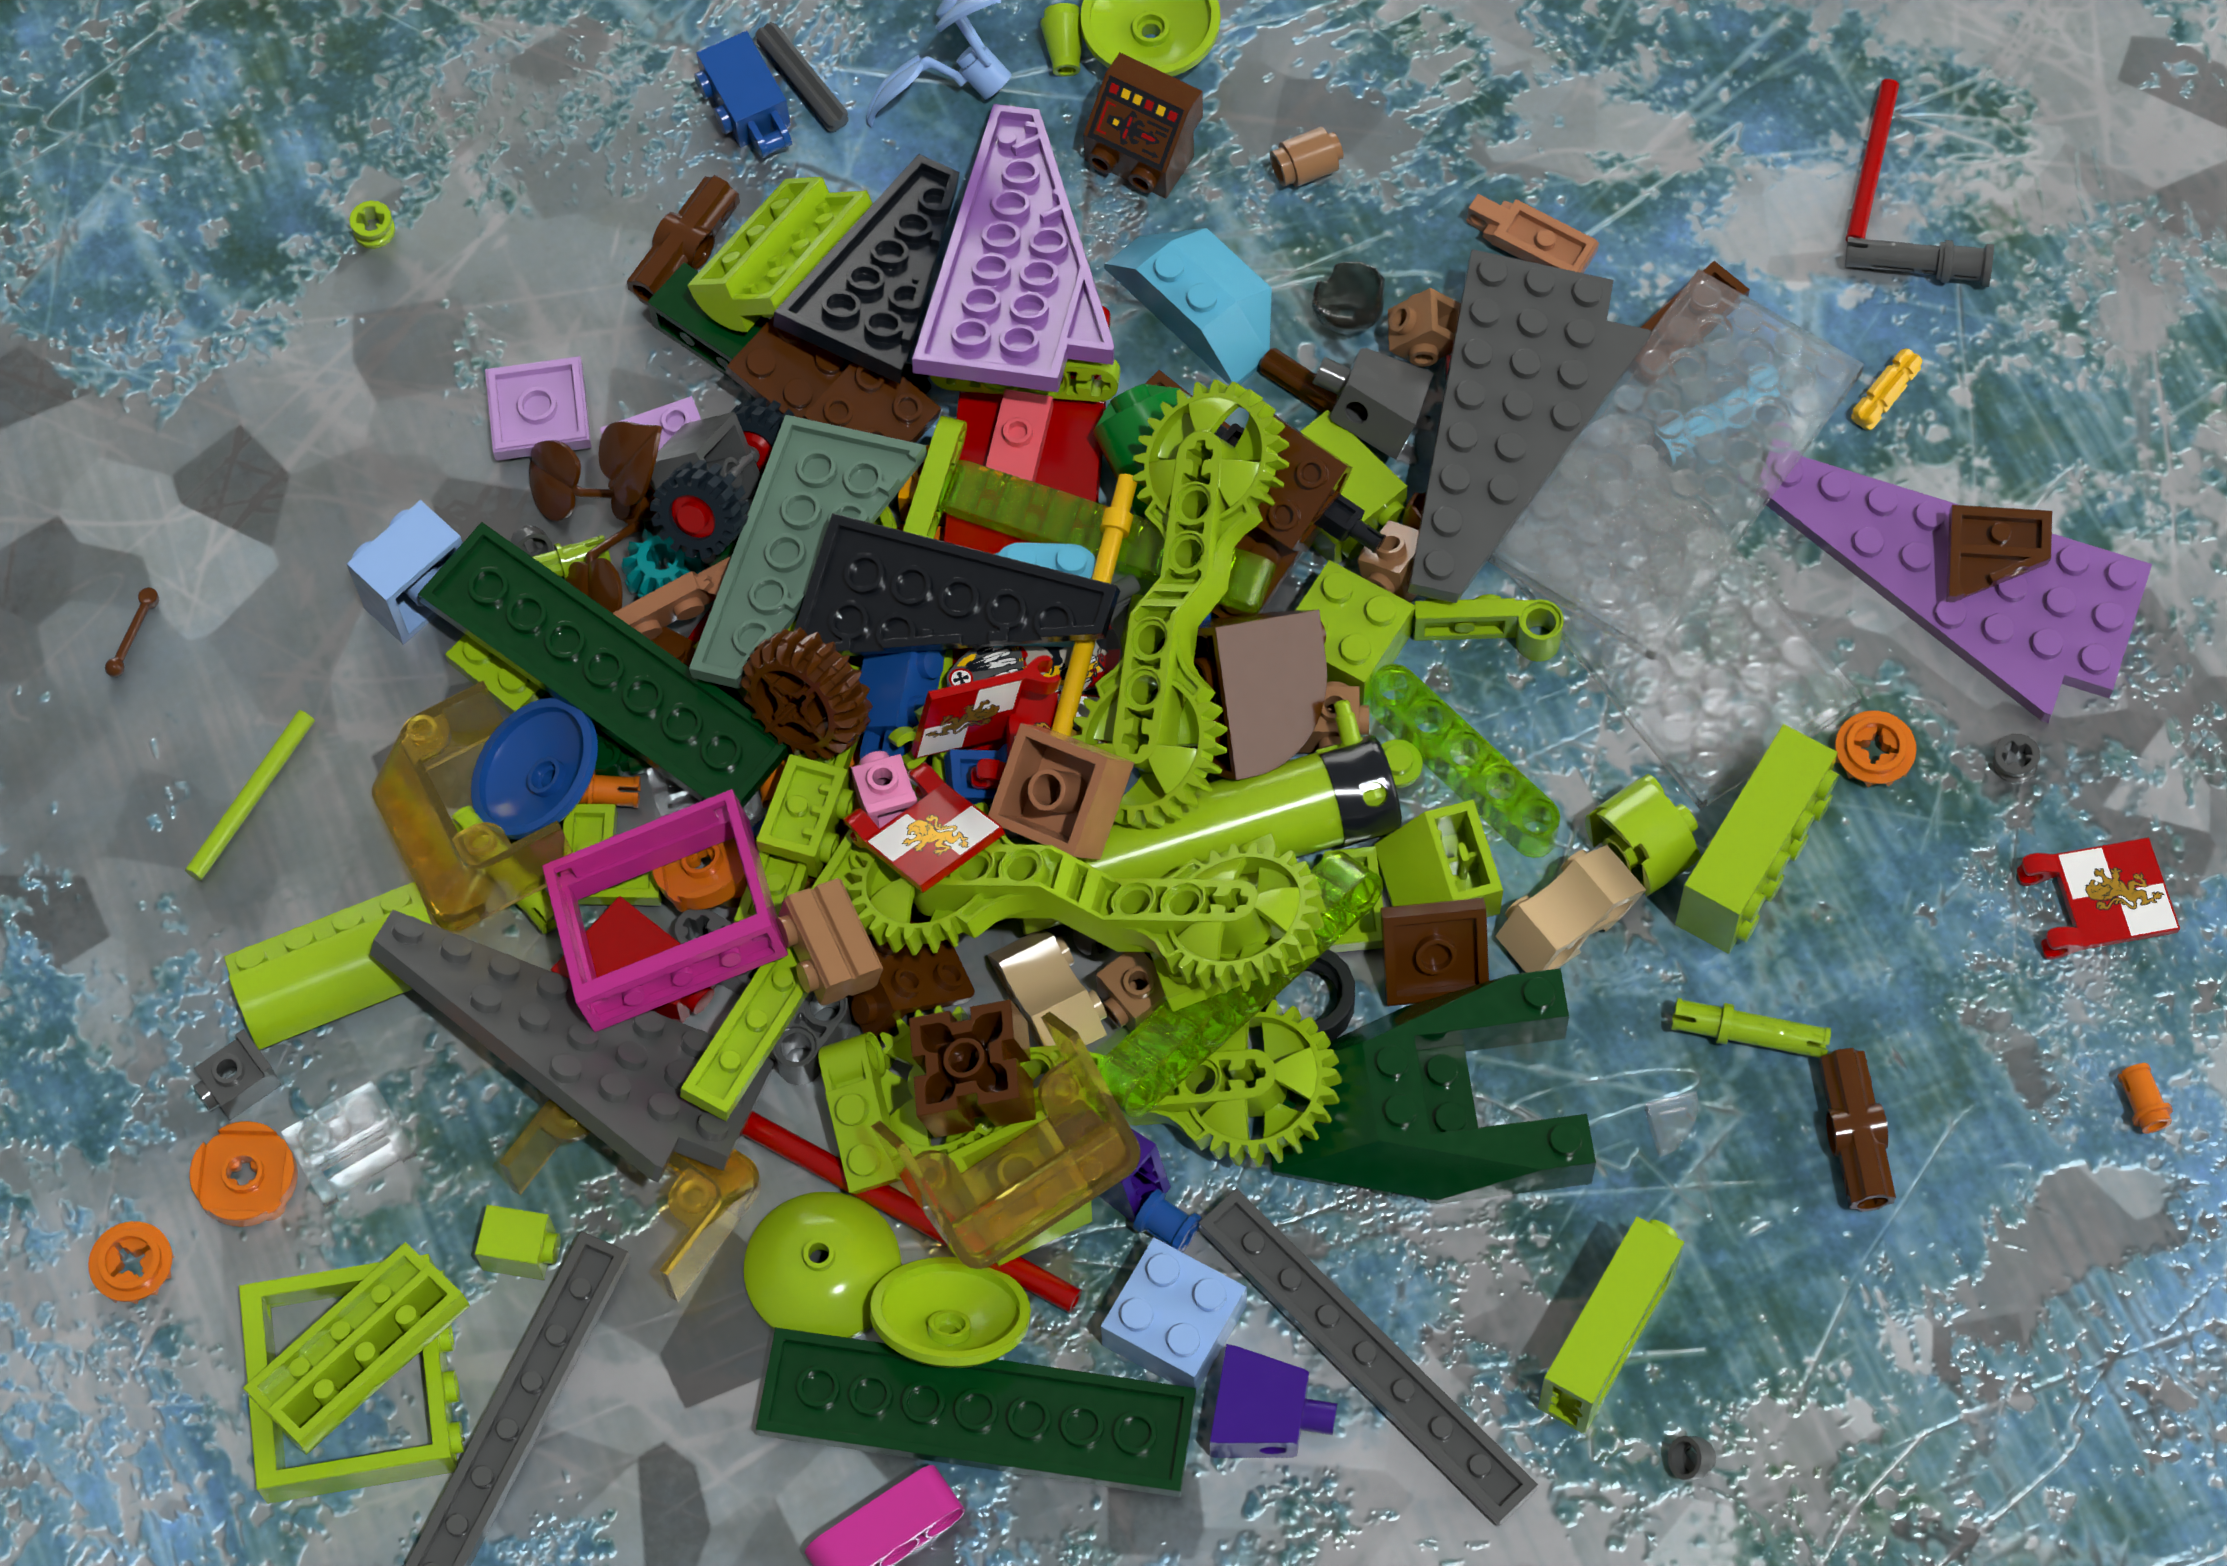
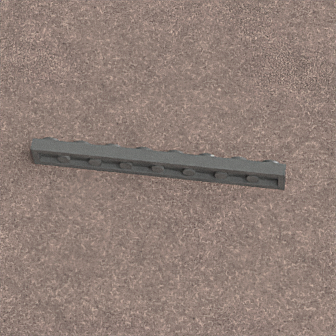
[1198,1188,1538,1526]
[405,1231,630,1566]

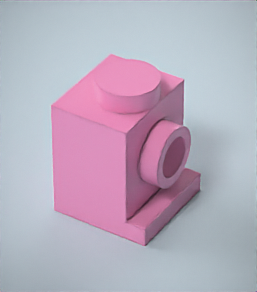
[851,751,917,829]

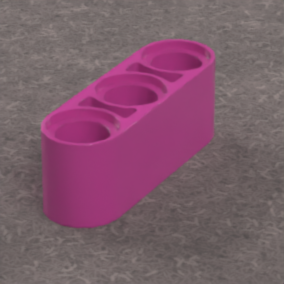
[804,1465,965,1566]

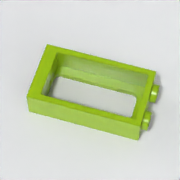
[1538,1216,1684,1435]

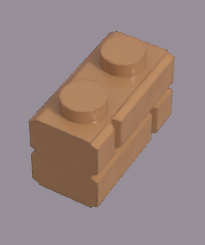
[776,878,883,1006]

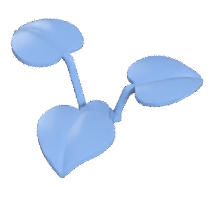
[867,0,1012,127]

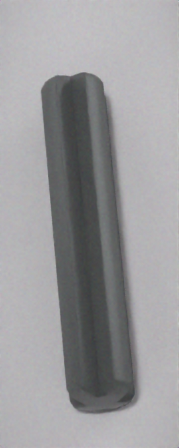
[755,22,849,132]

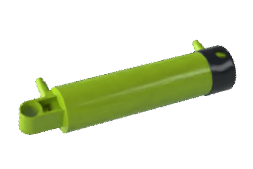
[974,699,1402,935]

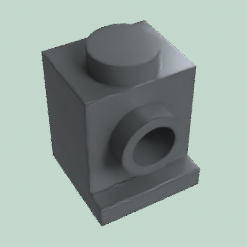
[193,1029,281,1120]

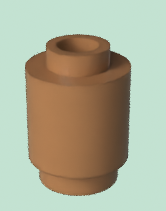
[1270,126,1344,187]

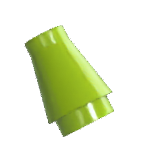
[1040,3,1083,77]

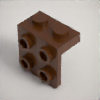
[846,913,975,1041]

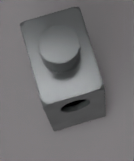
[1312,348,1434,459]

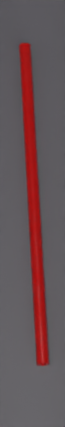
[742,1111,1082,1313]

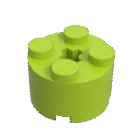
[1585,774,1701,897]

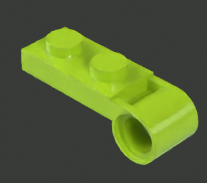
[1413,594,1564,662]
[818,1032,904,1194]

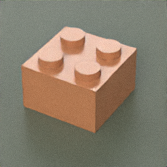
[988,723,1135,860]

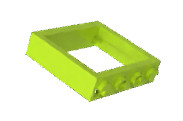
[239,1254,465,1504]

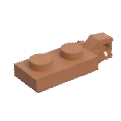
[1466,194,1599,273]
[613,557,731,640]

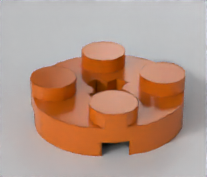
[652,838,748,913]
[190,1121,298,1227]

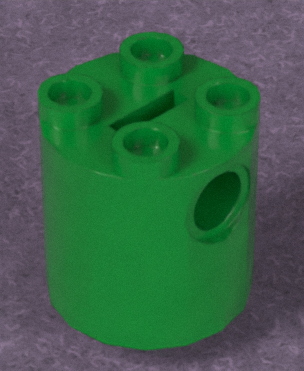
[1093,384,1181,523]

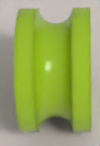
[349,200,396,249]

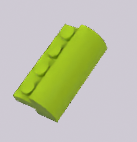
[688,177,873,332]
[224,881,433,1050]
[243,1242,470,1455]

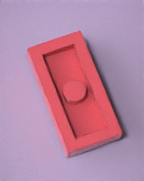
[984,389,1053,491]

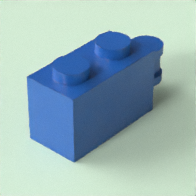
[694,30,792,158]
[859,649,946,760]

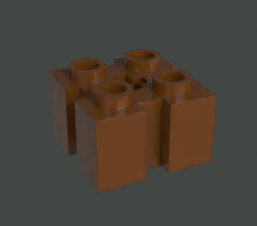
[909,999,1036,1138]

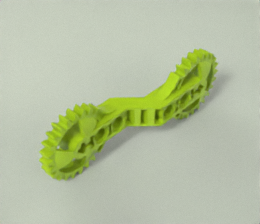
[1072,379,1289,829]
[848,835,1326,993]
[880,999,1342,1173]

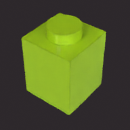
[475,1205,561,1281]

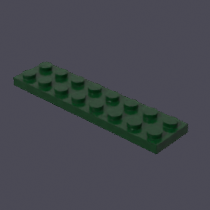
[418,522,792,808]
[755,1327,1197,1497]

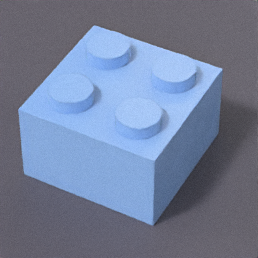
[346,500,463,645]
[1101,1237,1247,1392]

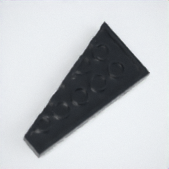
[773,154,960,384]
[794,513,1120,656]

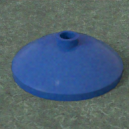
[471,698,598,839]

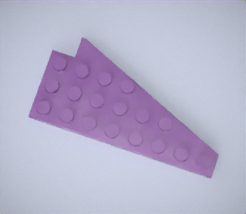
[912,104,1114,392]
[1755,447,2152,723]

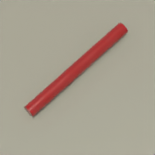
[1845,79,1900,242]

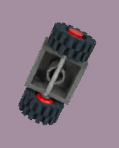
[650,397,795,559]

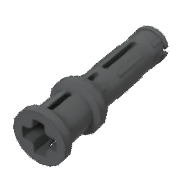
[1845,236,1994,287]

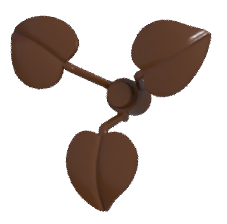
[529,421,662,613]

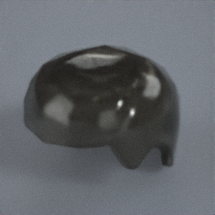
[1312,262,1385,335]

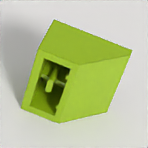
[1374,799,1503,917]

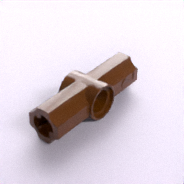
[627,175,740,305]
[1819,1048,1896,1212]

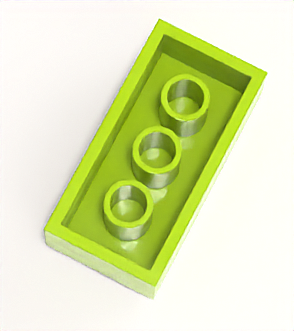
[1675,724,1839,954]

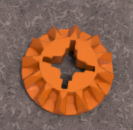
[1835,710,1917,788]
[88,1221,175,1304]

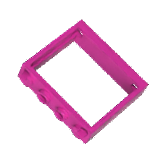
[542,789,788,1032]

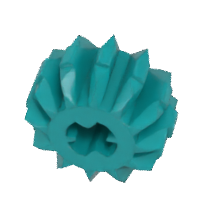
[621,527,706,599]

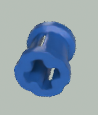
[1133,1189,1203,1253]

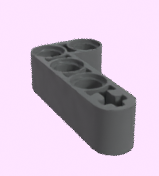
[675,909,852,1085]

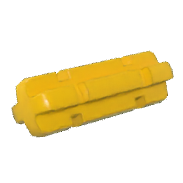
[1851,348,1923,430]

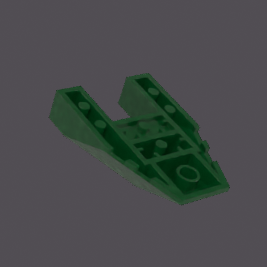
[1259,968,1596,1204]

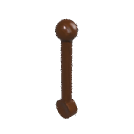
[105,587,159,677]

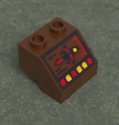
[1083,52,1203,199]

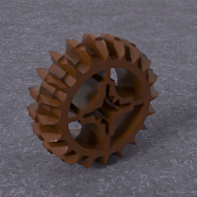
[740,627,873,760]

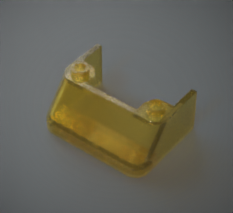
[372,681,573,931]
[871,1011,1141,1269]
[500,1099,761,1302]

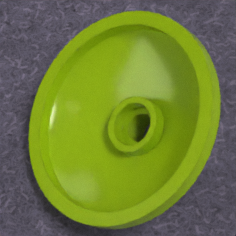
[1081,0,1221,77]
[743,1192,902,1338]
[870,1257,1031,1368]

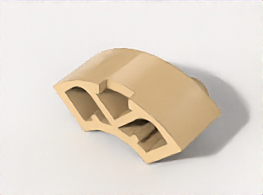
[1495,845,1646,973]
[988,930,1107,1049]

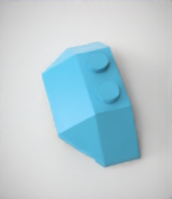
[1105,228,1272,385]

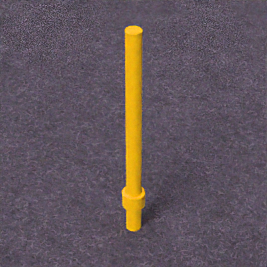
[1052,474,1137,737]

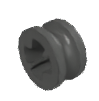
[1993,734,2040,784]

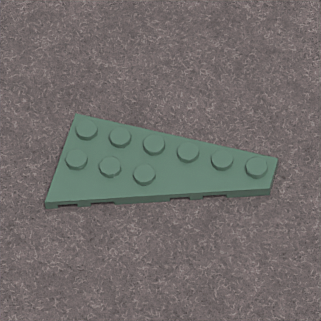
[689,415,927,689]

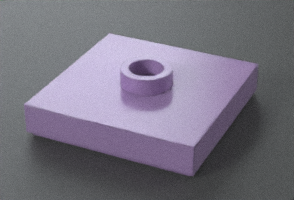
[485,356,592,461]

